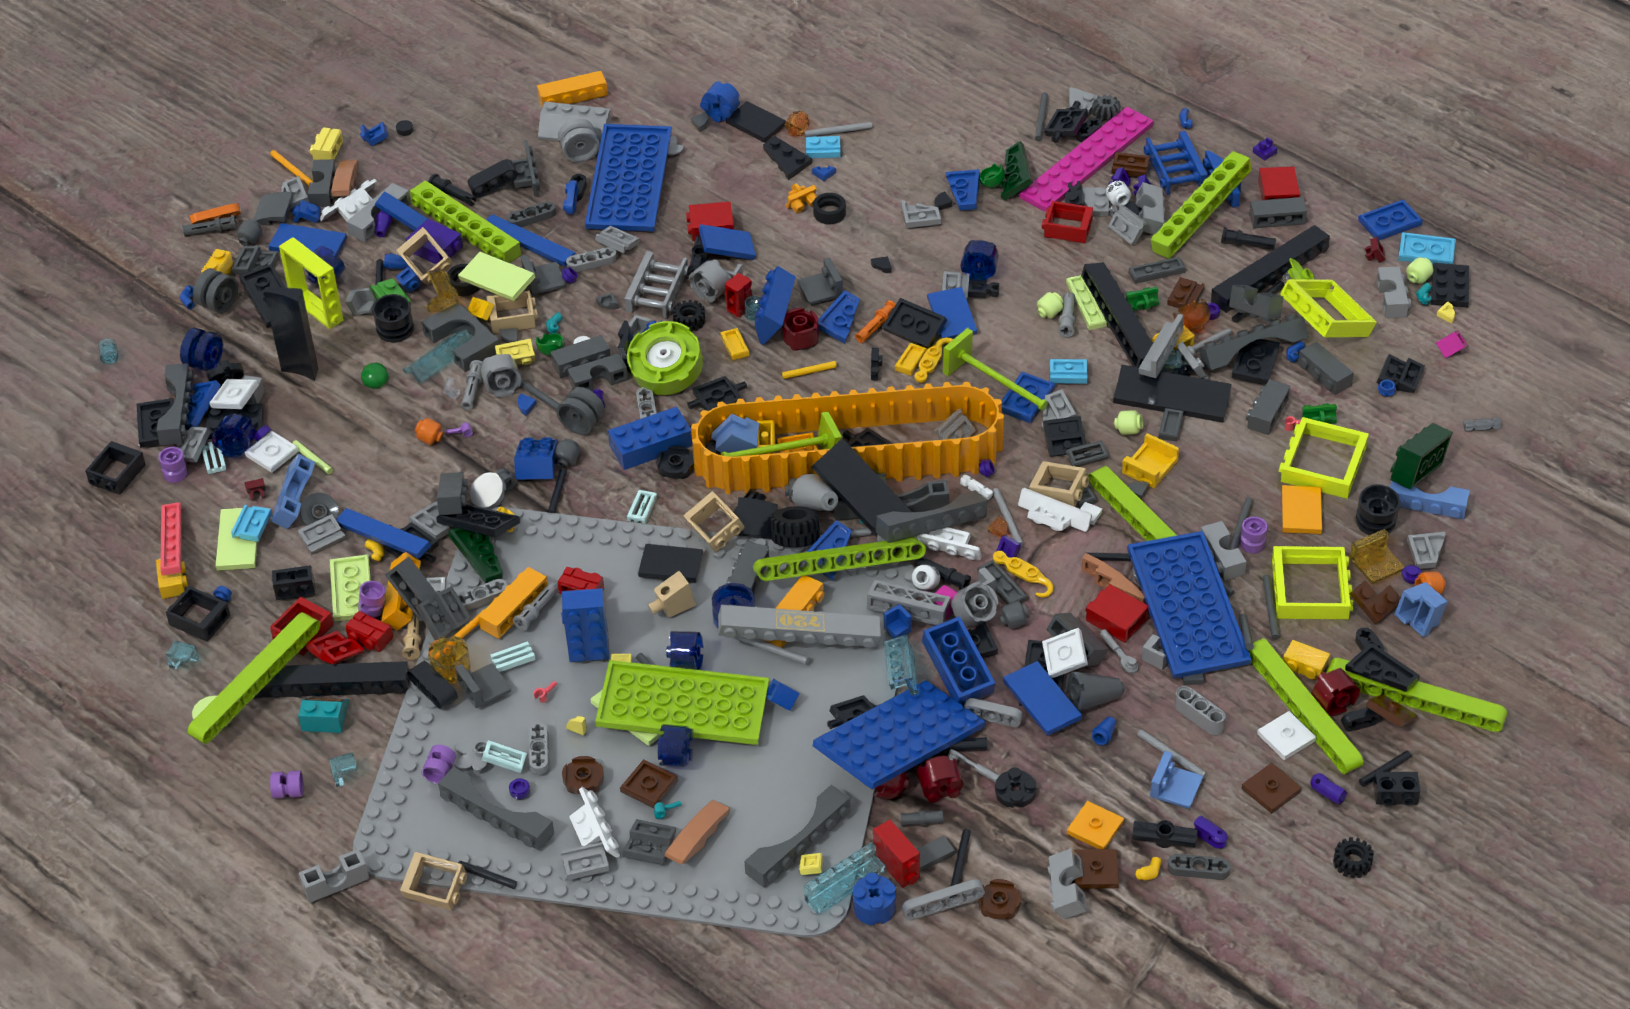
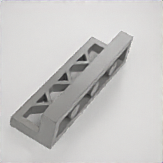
[1139,314,1184,378]
[867,580,950,625]

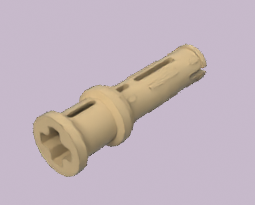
[402,613,421,660]

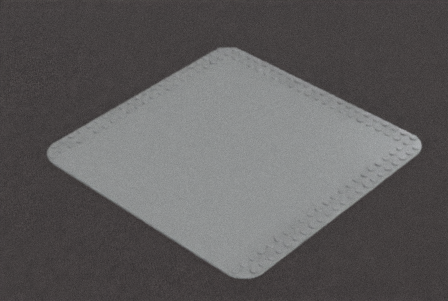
[353,507,918,938]

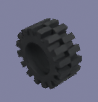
[672,300,706,332]
[1333,837,1374,879]

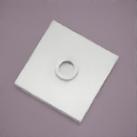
[209,379,259,409]
[245,431,299,473]
[1042,628,1088,678]
[1257,711,1316,760]

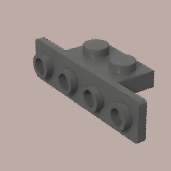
[512,140,540,196]

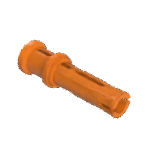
[855,300,896,343]

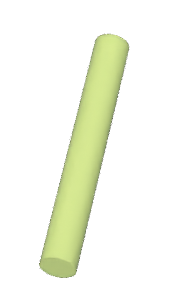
[292,440,333,475]

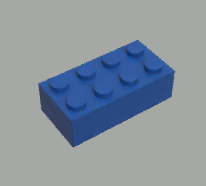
[608,406,692,470]
[562,588,609,662]
[922,616,996,706]

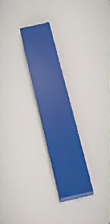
[486,214,575,267]
[335,508,431,559]

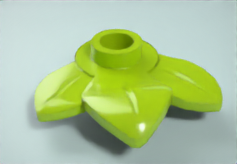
[1288,258,1314,280]

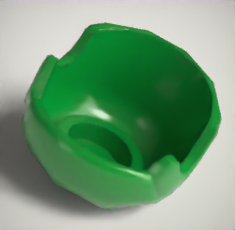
[979,163,1005,188]
[536,333,565,356]
[361,362,389,389]

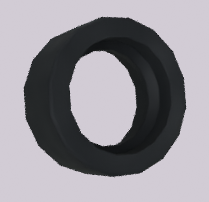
[813,193,846,224]
[446,264,479,296]

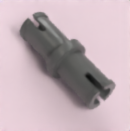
[901,810,944,827]

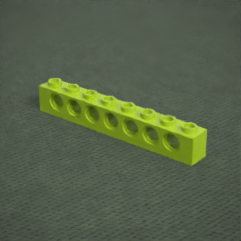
[1151,151,1252,259]
[410,180,521,263]

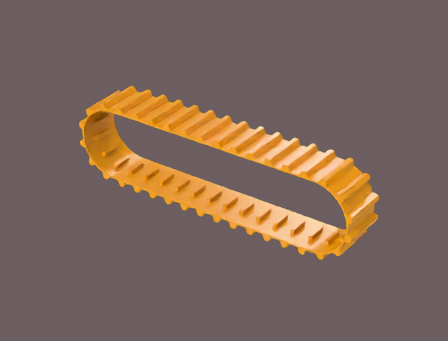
[691,382,1004,494]

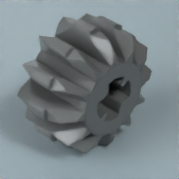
[1092,95,1121,121]

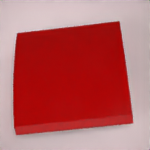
[306,631,365,664]

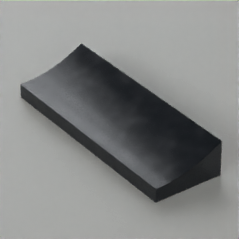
[264,287,319,381]
[1113,365,1232,423]
[811,438,912,537]

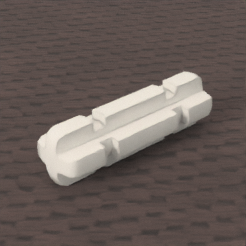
[960,474,993,500]

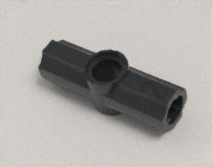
[689,234,709,275]
[1132,820,1198,848]

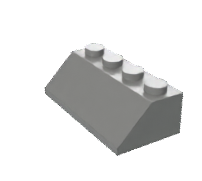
[538,102,612,144]

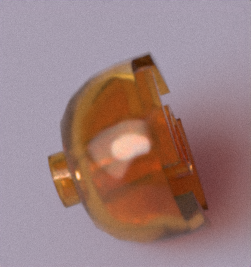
[1173,299,1210,333]

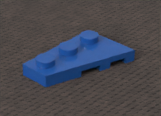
[945,169,980,210]
[818,290,860,344]
[185,380,221,430]
[803,520,852,581]

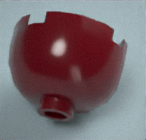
[873,771,909,799]

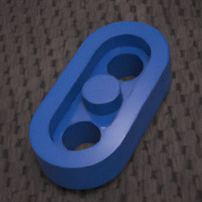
[563,180,578,215]

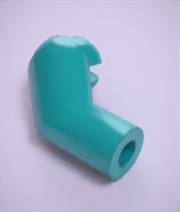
[1416,283,1432,305]
[546,312,563,334]

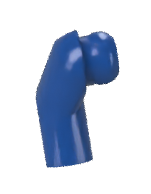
[1179,108,1193,129]
[1286,341,1305,362]

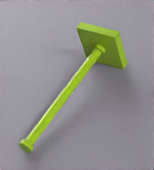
[943,328,1048,411]
[721,412,842,457]

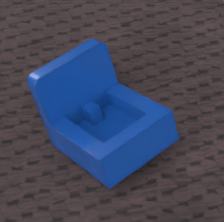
[360,122,388,146]
[292,200,321,223]
[396,266,423,294]

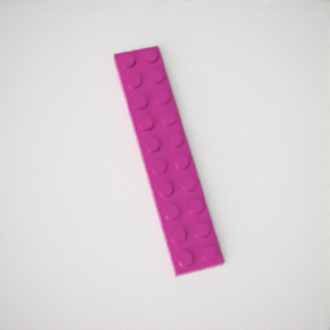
[1019,106,1154,212]

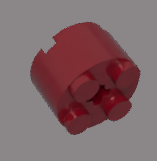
[782,308,819,351]
[1311,668,1360,716]
[917,756,964,803]

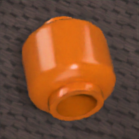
[414,418,444,445]
[1415,571,1446,595]

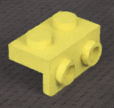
[495,339,535,365]

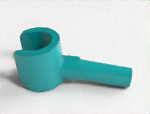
[654,801,682,819]

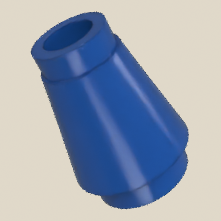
[384,253,409,270]
[1092,717,1116,745]

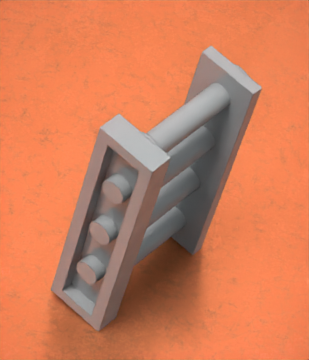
[624,251,690,319]

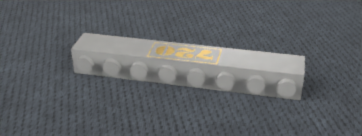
[718,605,881,648]

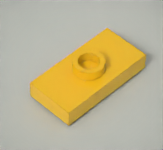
[468,297,494,321]

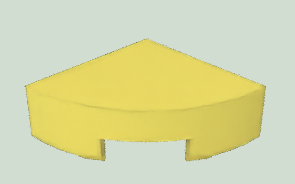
[1437,302,1455,324]
[566,716,587,736]

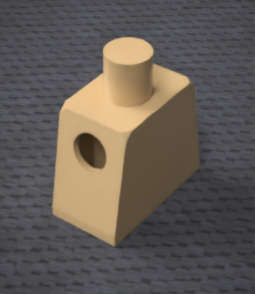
[648,571,696,617]

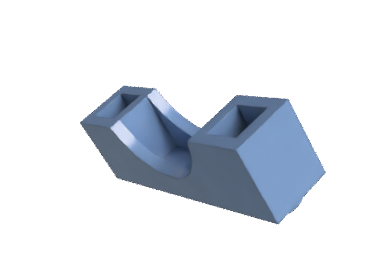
[271,454,315,529]
[1390,481,1470,520]

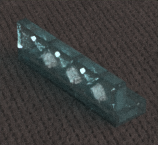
[403,329,472,383]
[884,634,919,696]
[804,842,885,914]

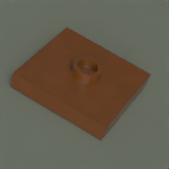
[1366,694,1418,727]
[620,759,678,809]
[1242,763,1302,814]
[1074,849,1119,889]

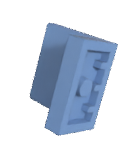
[1150,751,1203,809]

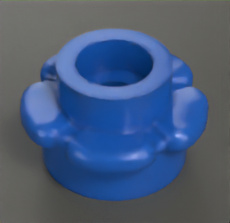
[1377,380,1396,397]
[213,586,232,602]

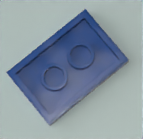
[1358,199,1423,240]
[699,224,756,260]
[927,287,977,339]
[1001,372,1055,423]

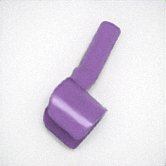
[446,423,473,437]

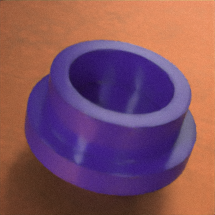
[562,267,578,284]
[979,459,995,478]
[1402,565,1422,584]

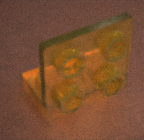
[425,269,459,312]
[1350,529,1404,584]

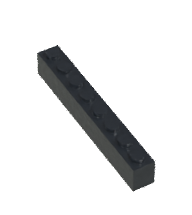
[1211,225,1330,313]
[1081,262,1153,367]
[254,661,410,698]

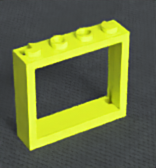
[279,237,344,330]
[1280,279,1377,338]
[1279,417,1369,499]
[1272,546,1353,619]

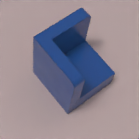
[884,604,912,640]
[766,678,800,710]

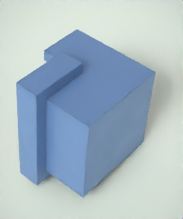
[711,414,759,453]
[1394,582,1448,637]

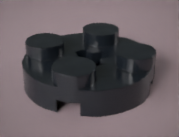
[206,360,244,387]
[657,446,694,479]
[995,767,1037,808]

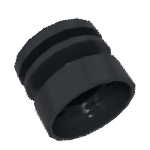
[373,294,414,343]
[1355,484,1400,536]

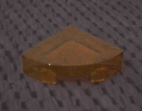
[988,515,1007,538]

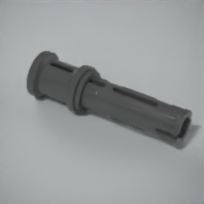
[182,214,237,236]

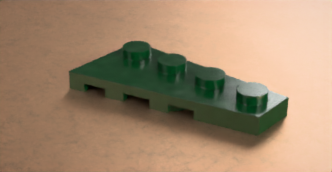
[1001,141,1033,201]
[449,528,503,583]

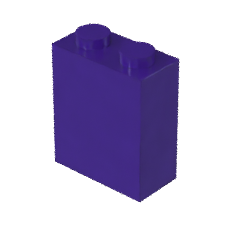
[406,219,463,264]

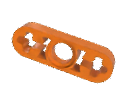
[190,203,241,224]

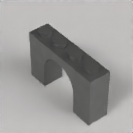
[422,302,501,372]

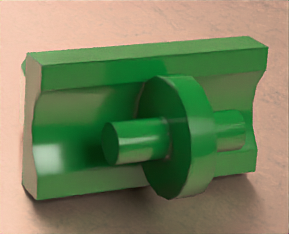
[1126,287,1159,311]
[1302,403,1337,424]

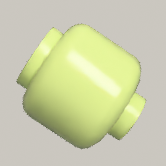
[1406,257,1433,284]
[1037,292,1064,319]
[1114,410,1143,435]

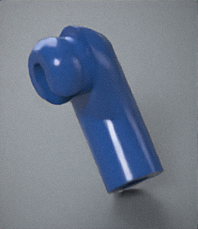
[180,285,195,310]

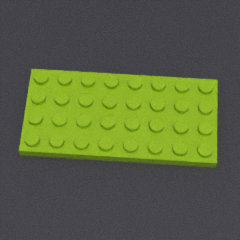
[595,660,769,745]

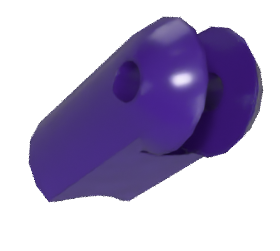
[1310,773,1348,805]
[1194,816,1228,849]

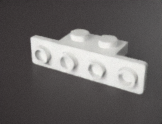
[319,179,377,222]
[1018,488,1092,532]
[913,527,982,560]
[569,787,620,858]

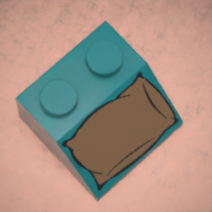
[298,697,349,733]

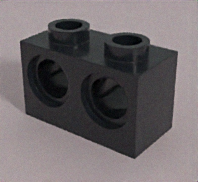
[272,565,316,601]
[1373,772,1420,805]

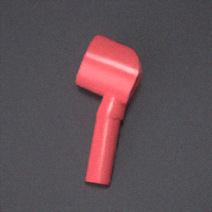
[1285,416,1301,431]
[533,681,557,703]

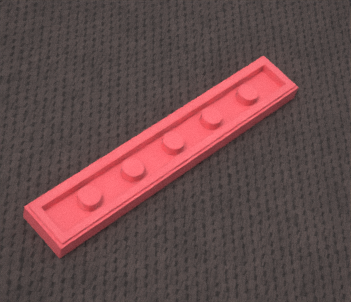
[160,502,182,576]

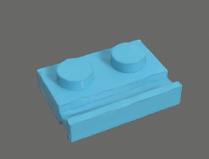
[806,136,840,158]
[1050,359,1087,384]
[231,505,272,542]

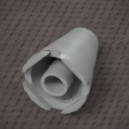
[791,474,838,511]

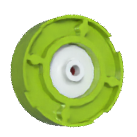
[627,321,703,395]

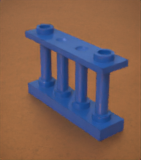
[1144,131,1208,195]

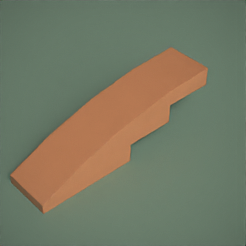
[331,160,358,197]
[1081,553,1145,604]
[665,800,730,865]

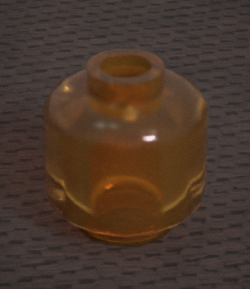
[785,111,810,137]

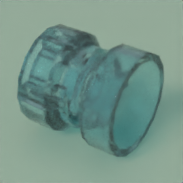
[745,296,760,322]
[98,338,118,364]

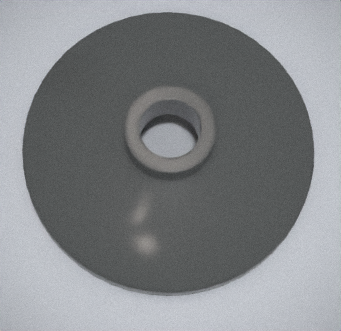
[300,493,339,526]

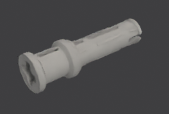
[1058,292,1075,338]
[461,360,483,410]
[513,582,558,631]

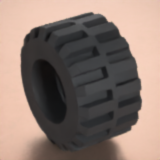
[770,506,820,548]

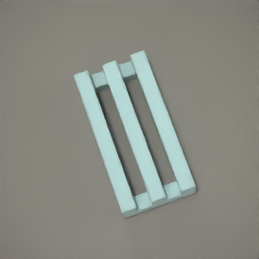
[202,440,226,474]
[627,490,657,524]
[490,641,535,672]
[481,740,527,773]

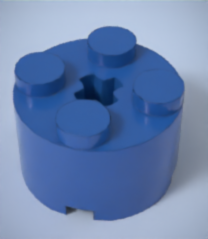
[700,81,740,122]
[853,873,896,925]

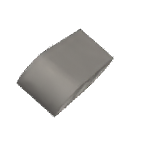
[1175,686,1226,736]

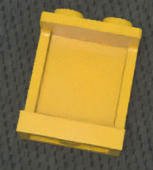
[1122,433,1179,489]

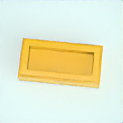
[720,328,750,361]
[895,343,927,376]

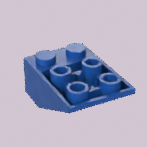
[514,437,558,480]

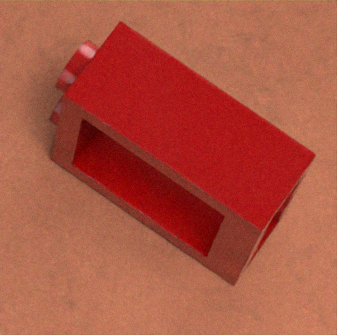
[1042,201,1093,244]
[270,597,334,656]

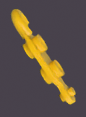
[914,337,953,383]
[993,551,1054,598]

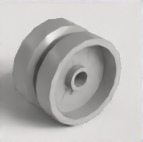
[558,118,600,163]

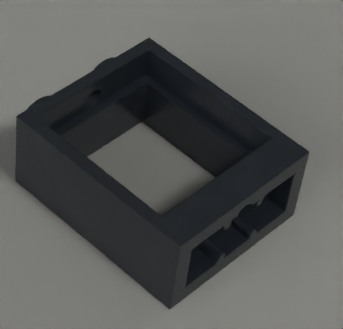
[85,441,146,495]
[166,586,231,642]

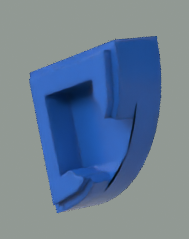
[812,166,836,181]
[518,394,537,415]

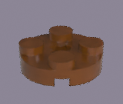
[562,756,604,794]
[978,879,1021,919]

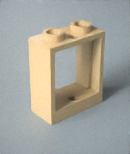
[396,227,453,285]
[487,290,538,334]
[1029,461,1089,507]
[683,491,745,553]
[400,852,467,911]

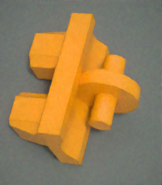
[785,183,817,214]

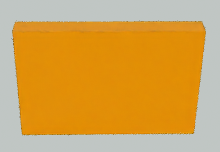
[1282,485,1322,534]

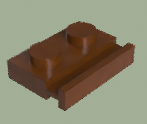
[1111,152,1150,177]
[1167,277,1205,312]

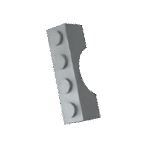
[347,183,411,242]

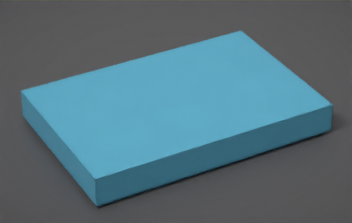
[1398,232,1456,265]

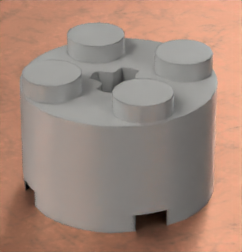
[689,260,732,303]
[481,354,521,397]
[951,582,998,627]

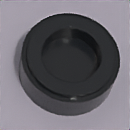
[396,120,413,136]

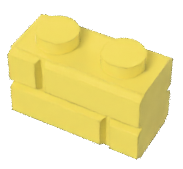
[310,127,343,161]

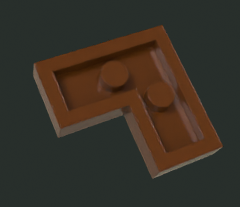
[1349,580,1401,624]

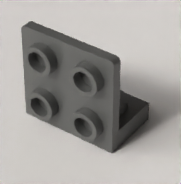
[521,255,566,295]
[798,258,843,305]
[455,663,511,708]

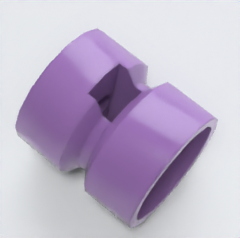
[159,447,188,483]
[1240,517,1268,554]
[358,581,385,618]
[421,744,456,784]
[270,770,304,799]

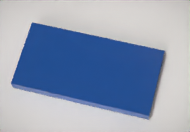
[268,223,347,261]
[1003,661,1082,736]

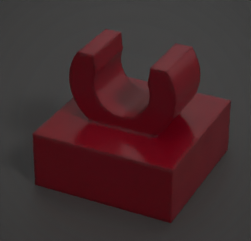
[1364,237,1386,263]
[244,478,266,501]

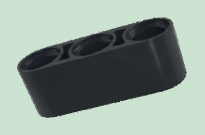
[467,159,518,198]
[407,660,458,709]

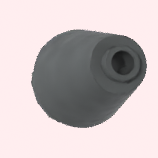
[1065,671,1125,712]

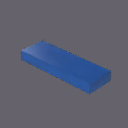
[375,191,428,231]

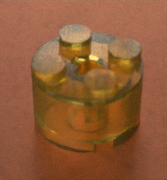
[428,636,471,684]

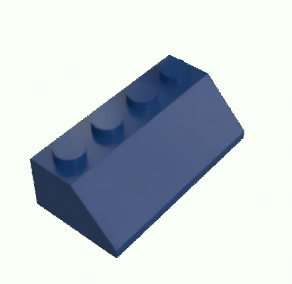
[755,266,796,345]

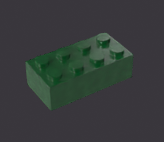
[1390,423,1453,490]

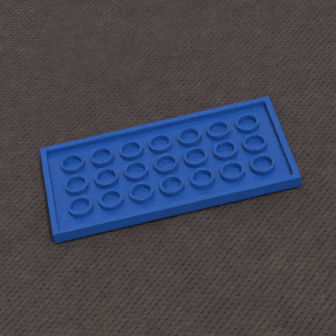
[585,124,672,232]
[1127,531,1251,679]
[812,680,985,789]

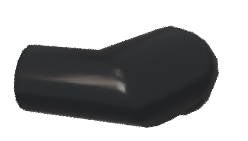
[1172,364,1192,376]

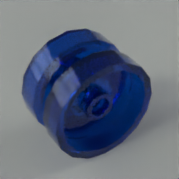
[180,327,223,372]
[711,583,755,628]

